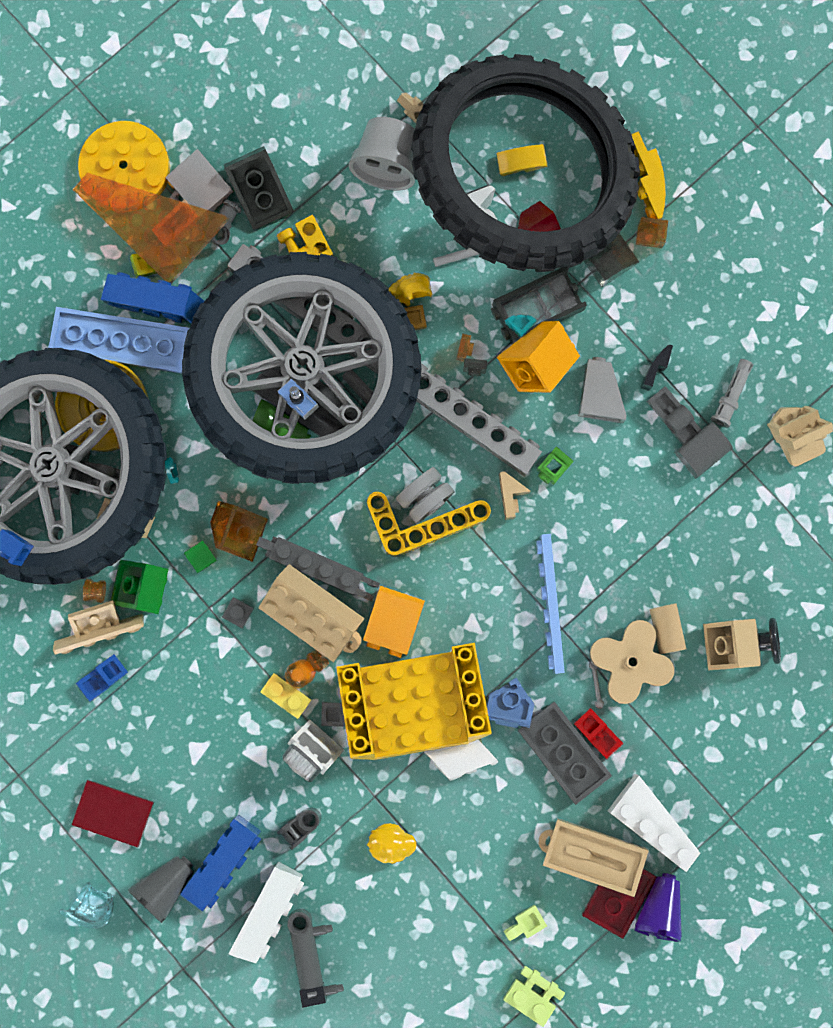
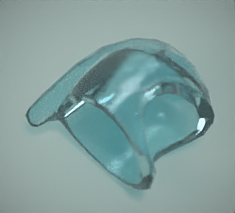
[59,882,114,929]

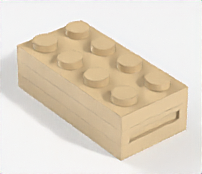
[259,564,365,663]
[538,818,649,897]

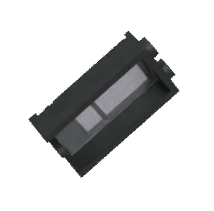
[491,267,587,344]

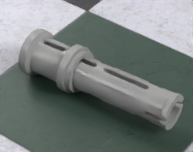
[711,359,754,428]

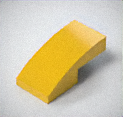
[496,144,548,176]

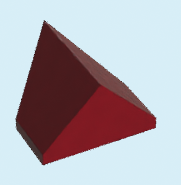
[518,201,561,232]

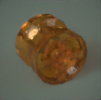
[83,578,106,603]

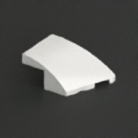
[423,740,498,781]

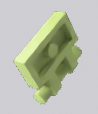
[503,966,565,1027]

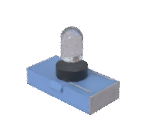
[278,379,319,419]

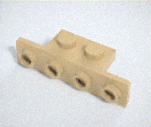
[53,600,144,655]

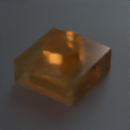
[457,333,474,362]

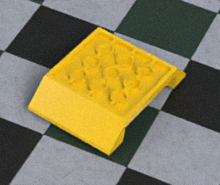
[336,643,492,760]

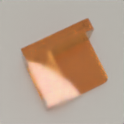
[636,217,668,248]

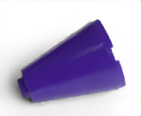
[634,873,682,942]

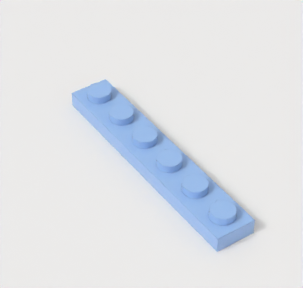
[536,534,565,674]

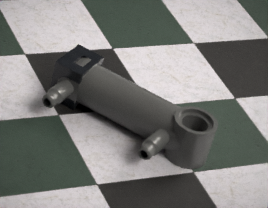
[288,909,344,1008]

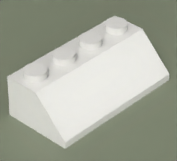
[229,862,304,963]

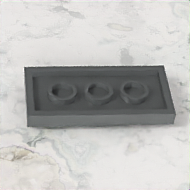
[518,701,612,805]

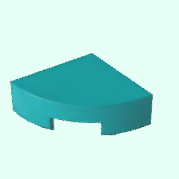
[504,315,537,338]
[165,457,180,484]

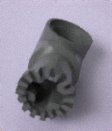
[206,199,242,245]

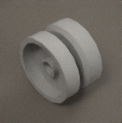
[396,467,455,524]

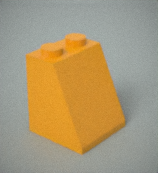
[497,321,580,393]
[363,586,425,658]

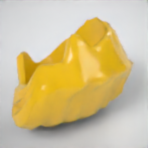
[389,273,433,306]
[366,823,416,864]

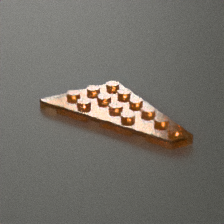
[73,173,229,284]

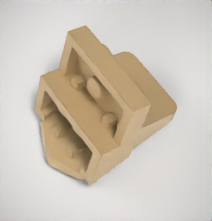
[767,406,833,467]

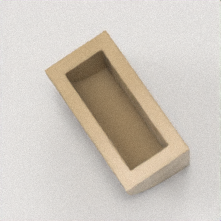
[650,604,686,654]

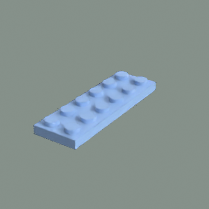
[48,307,190,374]

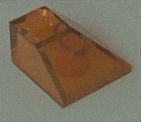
[210,501,268,562]

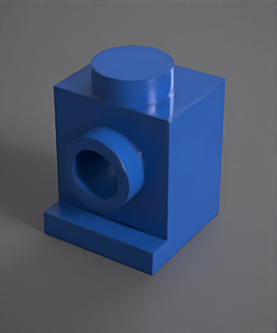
[0,529,34,566]

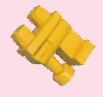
[276,215,334,256]

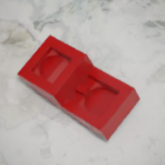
[574,708,624,760]

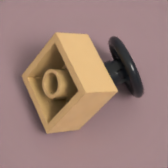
[703,618,781,670]

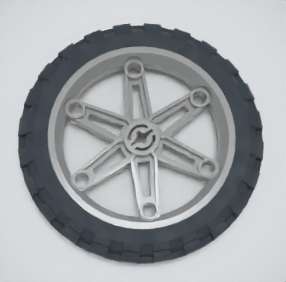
[182,252,422,484]
[0,348,167,585]

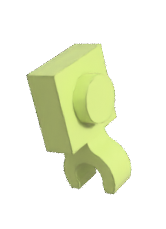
[503,905,547,941]

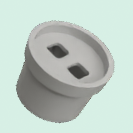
[348,117,415,191]

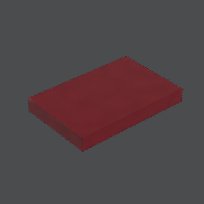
[72,780,154,848]
[581,869,657,939]

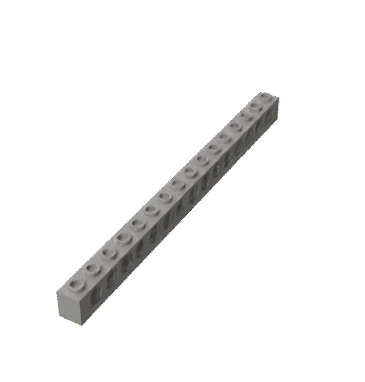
[227,244,542,477]

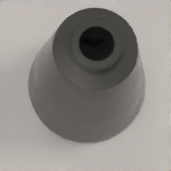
[128,856,193,923]

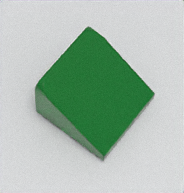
[184,541,217,573]

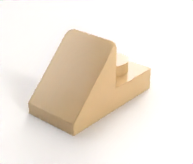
[499,472,531,520]

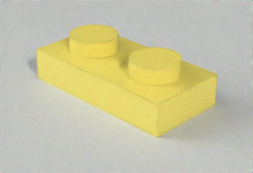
[261,673,312,719]

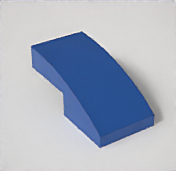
[76,654,128,702]

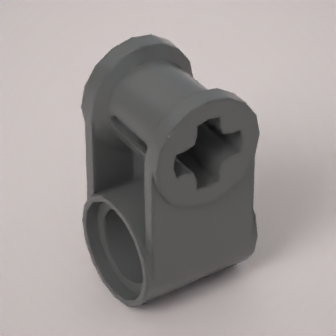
[277,807,321,850]

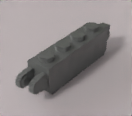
[256,536,380,601]

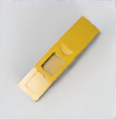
[631,131,666,225]

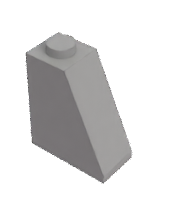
[578,357,627,423]

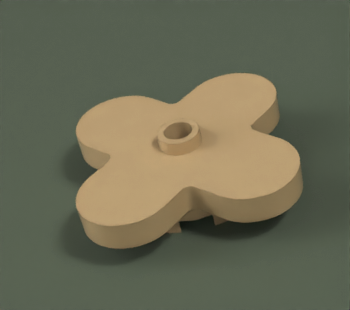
[590,620,674,704]

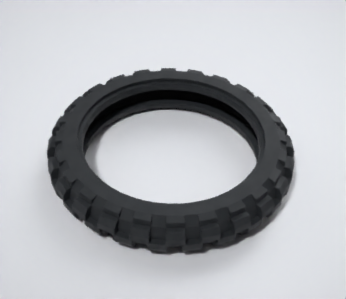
[411,54,640,272]

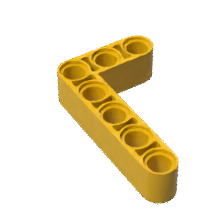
[367,492,491,557]

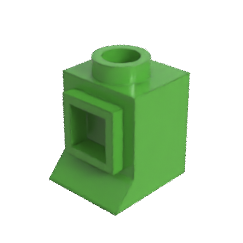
[536,446,574,485]

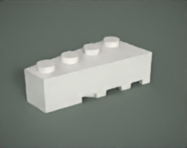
[607,774,700,872]

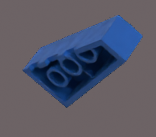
[101,272,204,324]
[180,815,261,911]

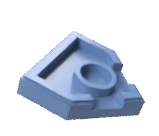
[486,678,534,728]

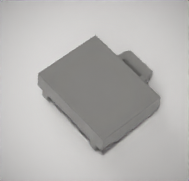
[166,149,234,220]

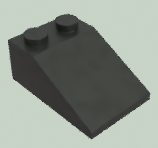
[223,146,294,230]

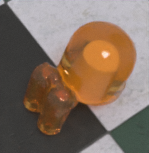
[285,650,329,688]

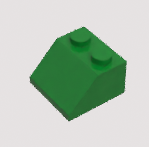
[111,559,169,614]

